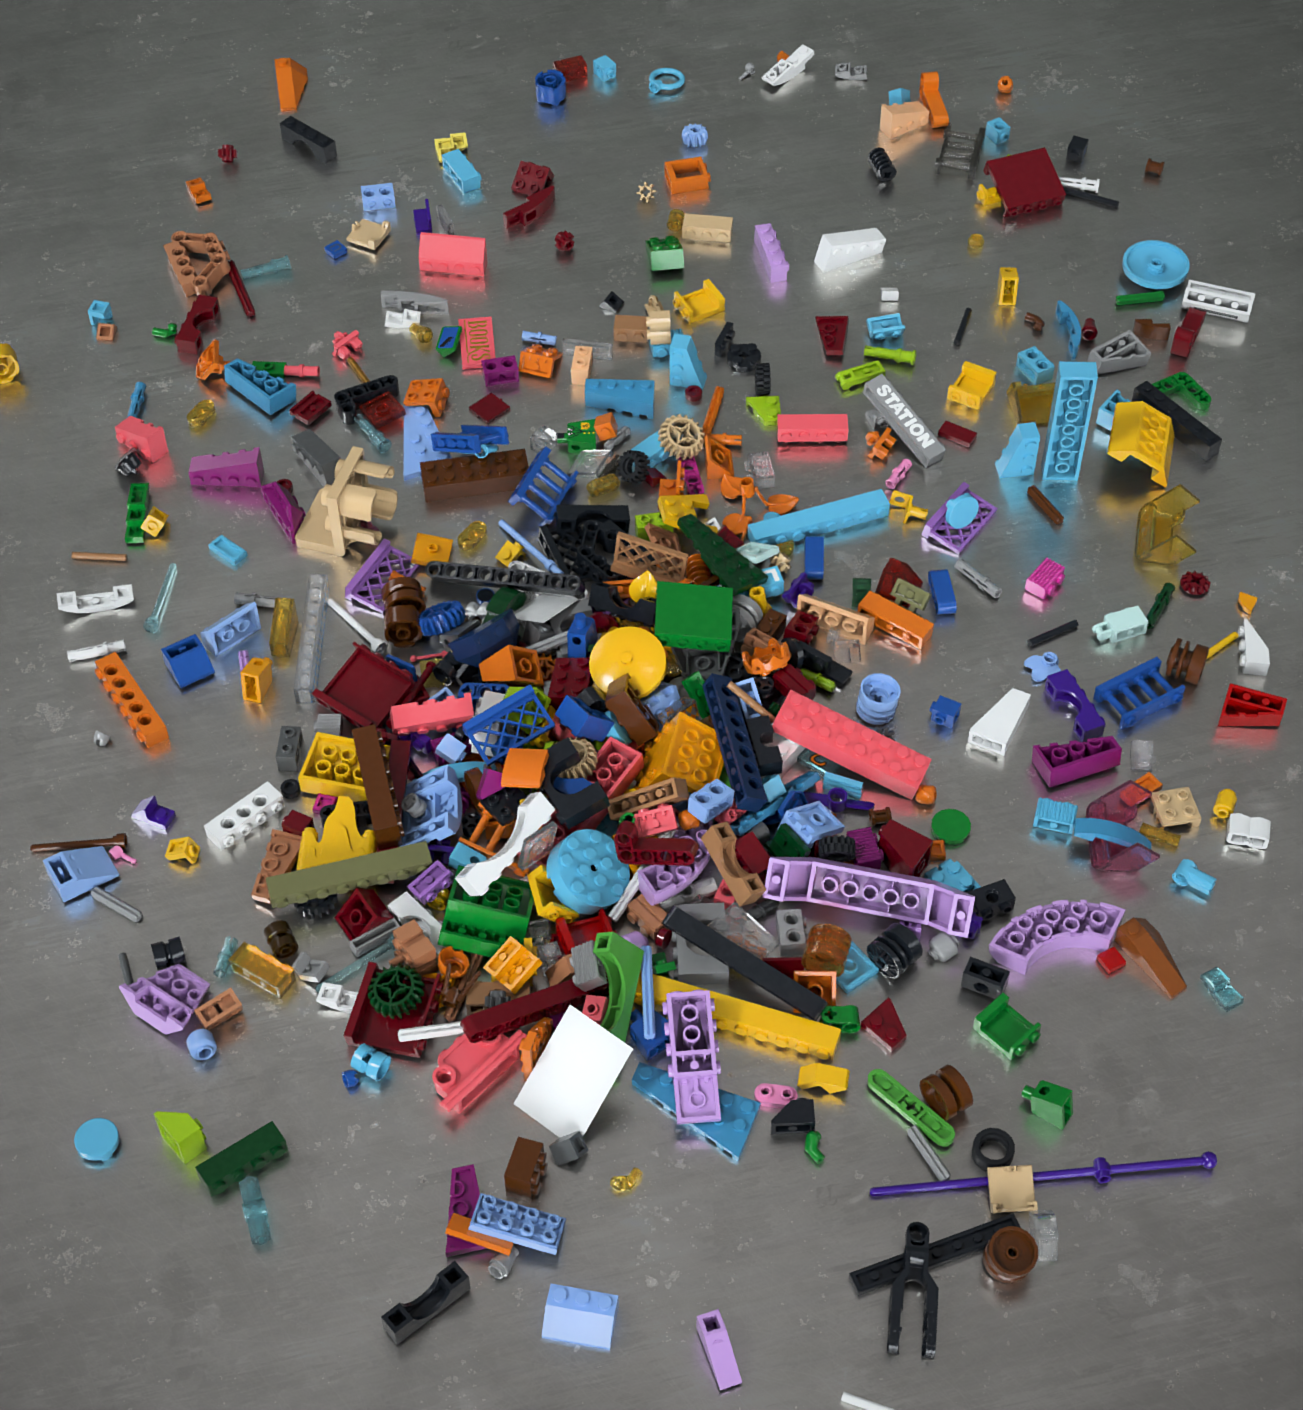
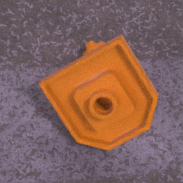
[196,339,230,380]

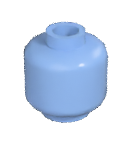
[186,1029,217,1061]

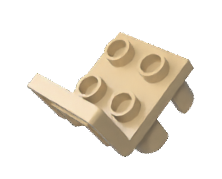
[295,446,398,556]

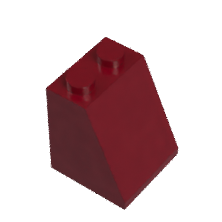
[877,819,933,877]

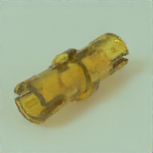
[1139,822,1181,848]

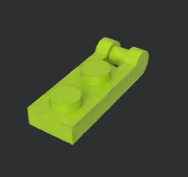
[835,360,886,390]

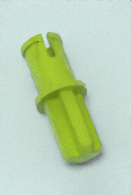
[801,668,836,692]

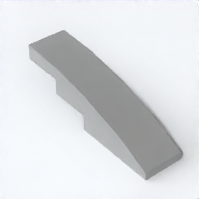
[381,291,449,315]

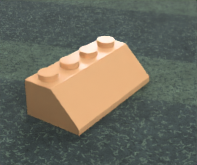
[797,594,875,645]

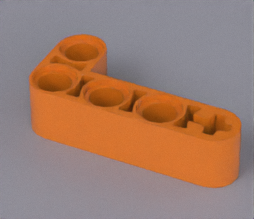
[919,71,949,128]

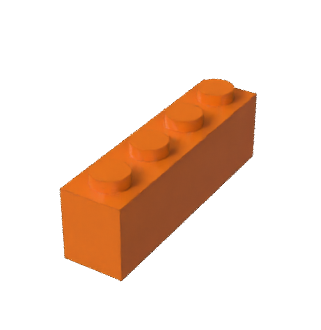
[857,591,934,650]

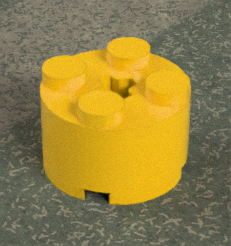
[0,343,19,384]

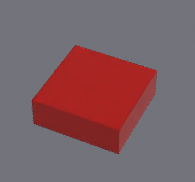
[1096,947,1126,974]

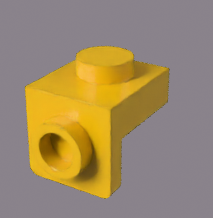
[495,540,527,567]

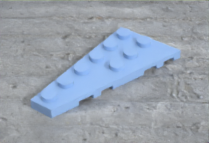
[403,397,452,481]

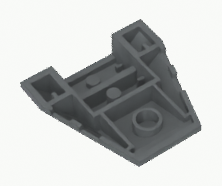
[671,608,740,681]

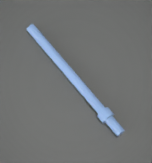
[498,519,564,574]

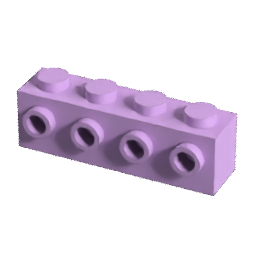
[754,223,789,283]

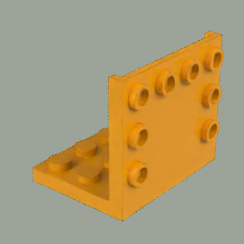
[632,711,724,793]

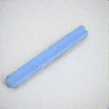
[640,945,656,1040]

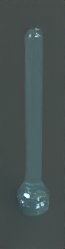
[143,563,177,633]
[315,934,395,993]

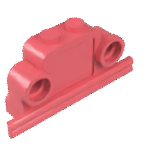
[432,1029,527,1114]

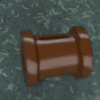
[1145,158,1165,176]
[869,807,892,827]

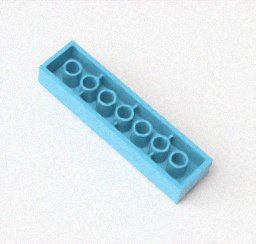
[1041,361,1098,481]

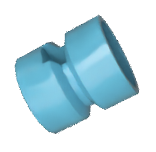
[351,1043,391,1081]

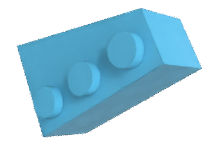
[995,422,1040,478]

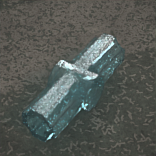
[239,1176,271,1245]

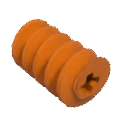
[686,554,711,585]

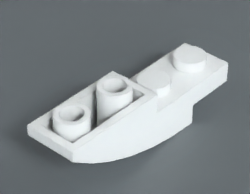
[762,44,814,86]

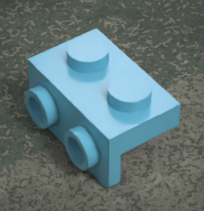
[866,313,906,340]

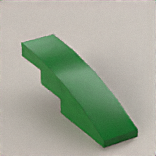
[125,483,149,543]

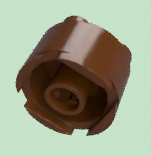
[384,605,422,648]

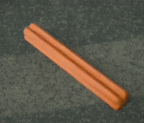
[702,386,724,434]

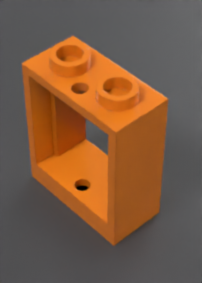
[664,157,711,194]

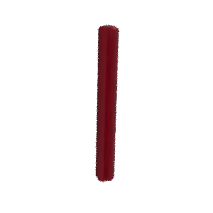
[228,260,255,317]

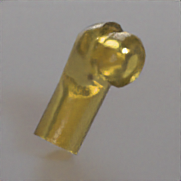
[610,1167,642,1191]

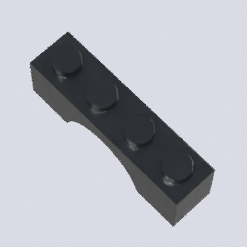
[280,116,337,163]
[555,505,630,533]
[588,582,656,627]
[381,1261,471,1345]

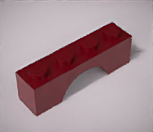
[175,295,220,355]

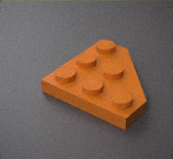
[519,1017,553,1082]

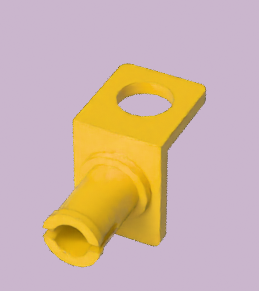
[889,490,928,524]

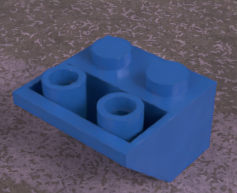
[161,634,215,688]

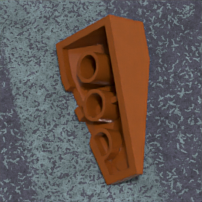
[1114,917,1187,999]

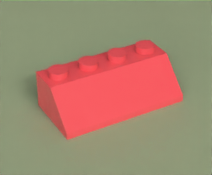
[419,232,488,276]

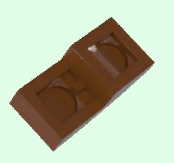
[1133,319,1171,341]

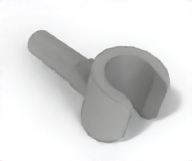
[739,62,755,80]

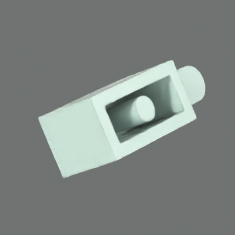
[1092,605,1148,643]

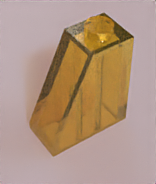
[269,598,299,657]

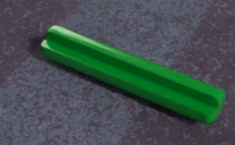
[1115,291,1165,306]

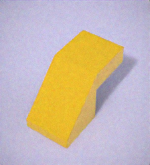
[797,1063,850,1094]

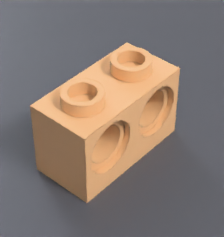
[571,346,593,385]

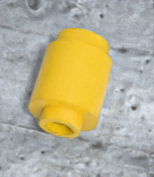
[1213,789,1237,818]

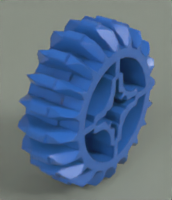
[419,600,466,637]

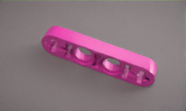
[677,456,704,495]

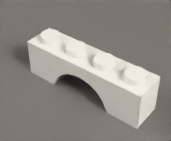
[387,891,460,963]

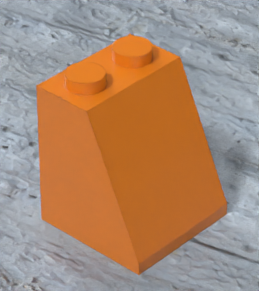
[479,645,544,687]

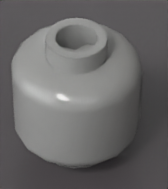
[928,931,960,962]

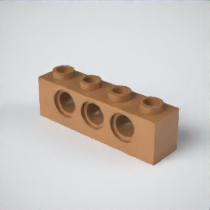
[608,777,689,821]

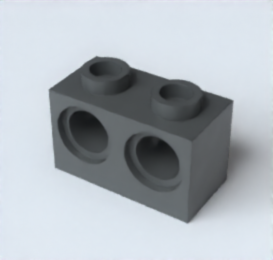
[276,726,304,772]

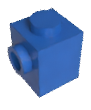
[930,695,961,729]

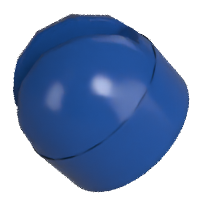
[342,1070,359,1088]

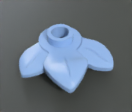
[1024,652,1061,682]

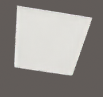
[514,594,579,623]

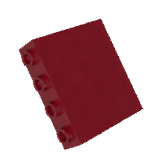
[983,147,1066,217]
[312,642,416,728]
[343,962,444,1058]

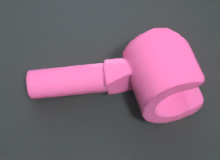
[109,845,137,864]

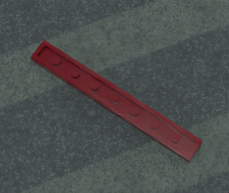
[377,740,412,884]

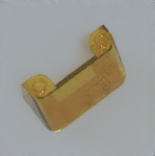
[1006,381,1055,425]

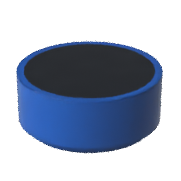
[476,588,494,605]

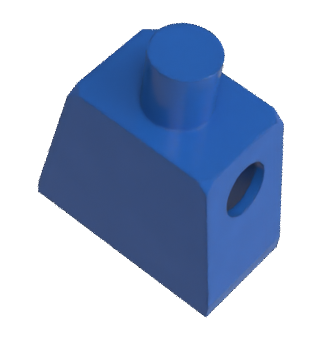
[567,613,598,658]
[630,1009,670,1062]

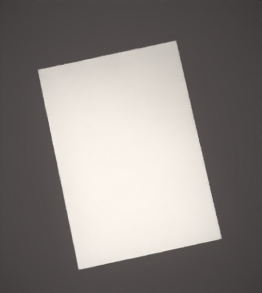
[514,1005,633,1138]

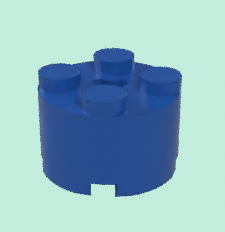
[535,70,566,106]

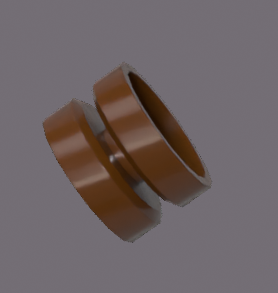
[381,577,426,613]
[919,1064,973,1121]
[983,1226,1038,1284]

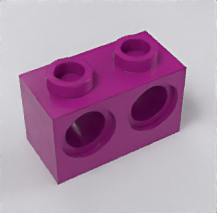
[481,355,519,387]

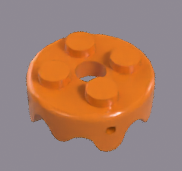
[742,638,791,676]

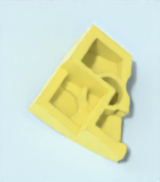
[434,133,468,163]

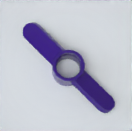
[803,787,875,813]

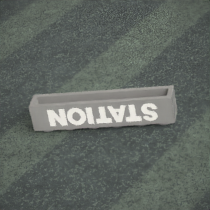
[863,374,946,468]

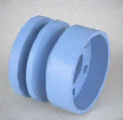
[856,673,901,725]

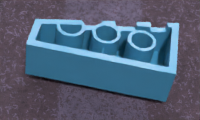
[224,358,296,415]
[585,379,655,419]

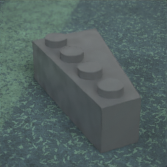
[291,429,341,487]

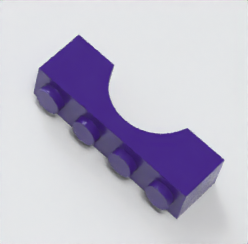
[1045,669,1106,742]

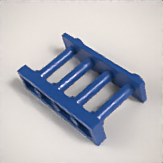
[431,425,509,454]
[508,446,579,527]
[1093,657,1185,730]

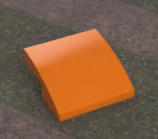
[501,748,549,788]

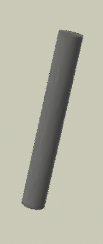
[118,953,134,985]

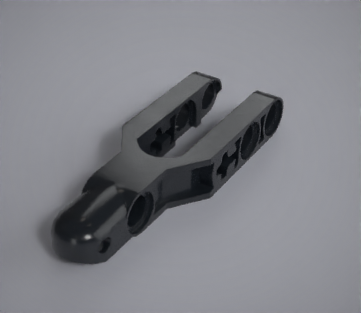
[887,1222,939,1359]

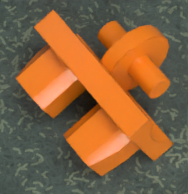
[865,427,897,460]

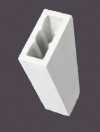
[968,688,1031,756]

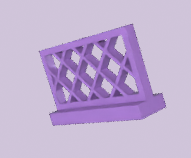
[921,482,998,555]
[345,538,421,614]

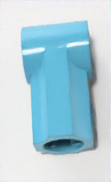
[1172,859,1217,895]

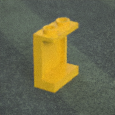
[673,279,725,324]
[947,361,997,410]
[527,864,579,924]

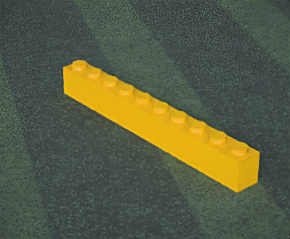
[634,970,841,1061]

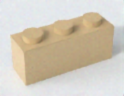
[682,213,733,243]

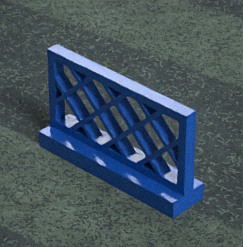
[462,685,555,766]

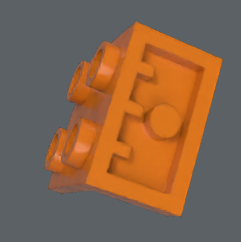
[518,344,563,378]
[658,460,685,510]

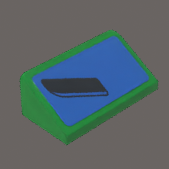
[436,326,462,357]

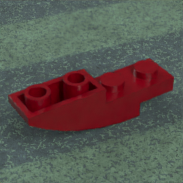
[503,185,555,229]

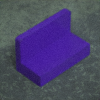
[413,199,432,236]

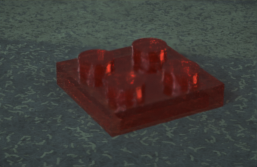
[359,391,406,430]

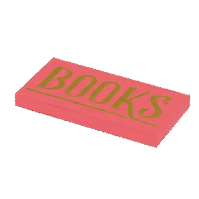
[458,316,496,370]

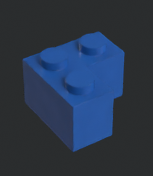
[555,695,615,742]

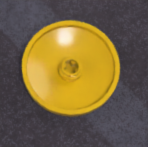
[589,627,667,699]

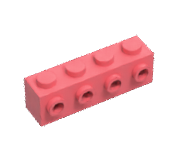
[777,414,848,442]

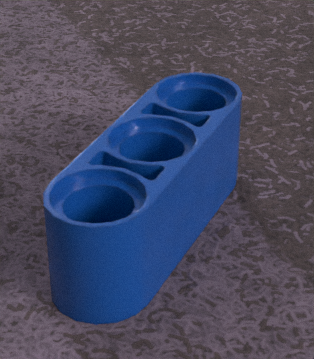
[805,536,824,580]
[928,569,957,615]

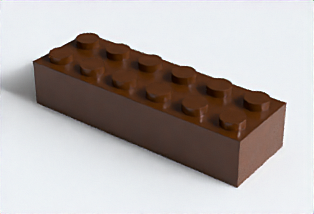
[420,448,529,502]
[352,724,405,850]

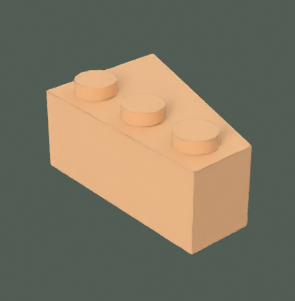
[880,101,929,139]

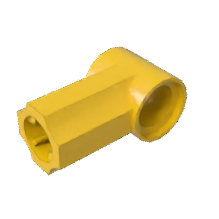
[749,586,772,617]

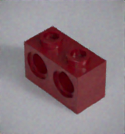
[783,610,819,645]

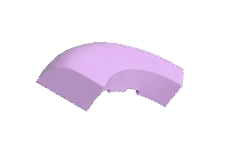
[638,816,713,906]
[989,900,1126,975]

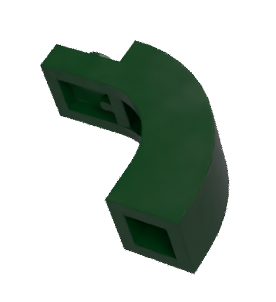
[482,586,527,624]

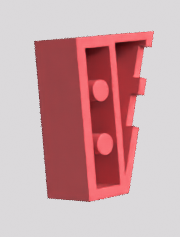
[115,416,169,463]

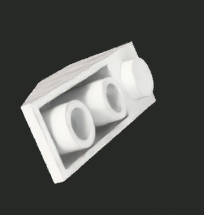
[1238,619,1270,676]

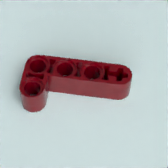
[1171,307,1206,358]
[614,821,699,865]

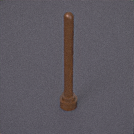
[30,833,128,852]

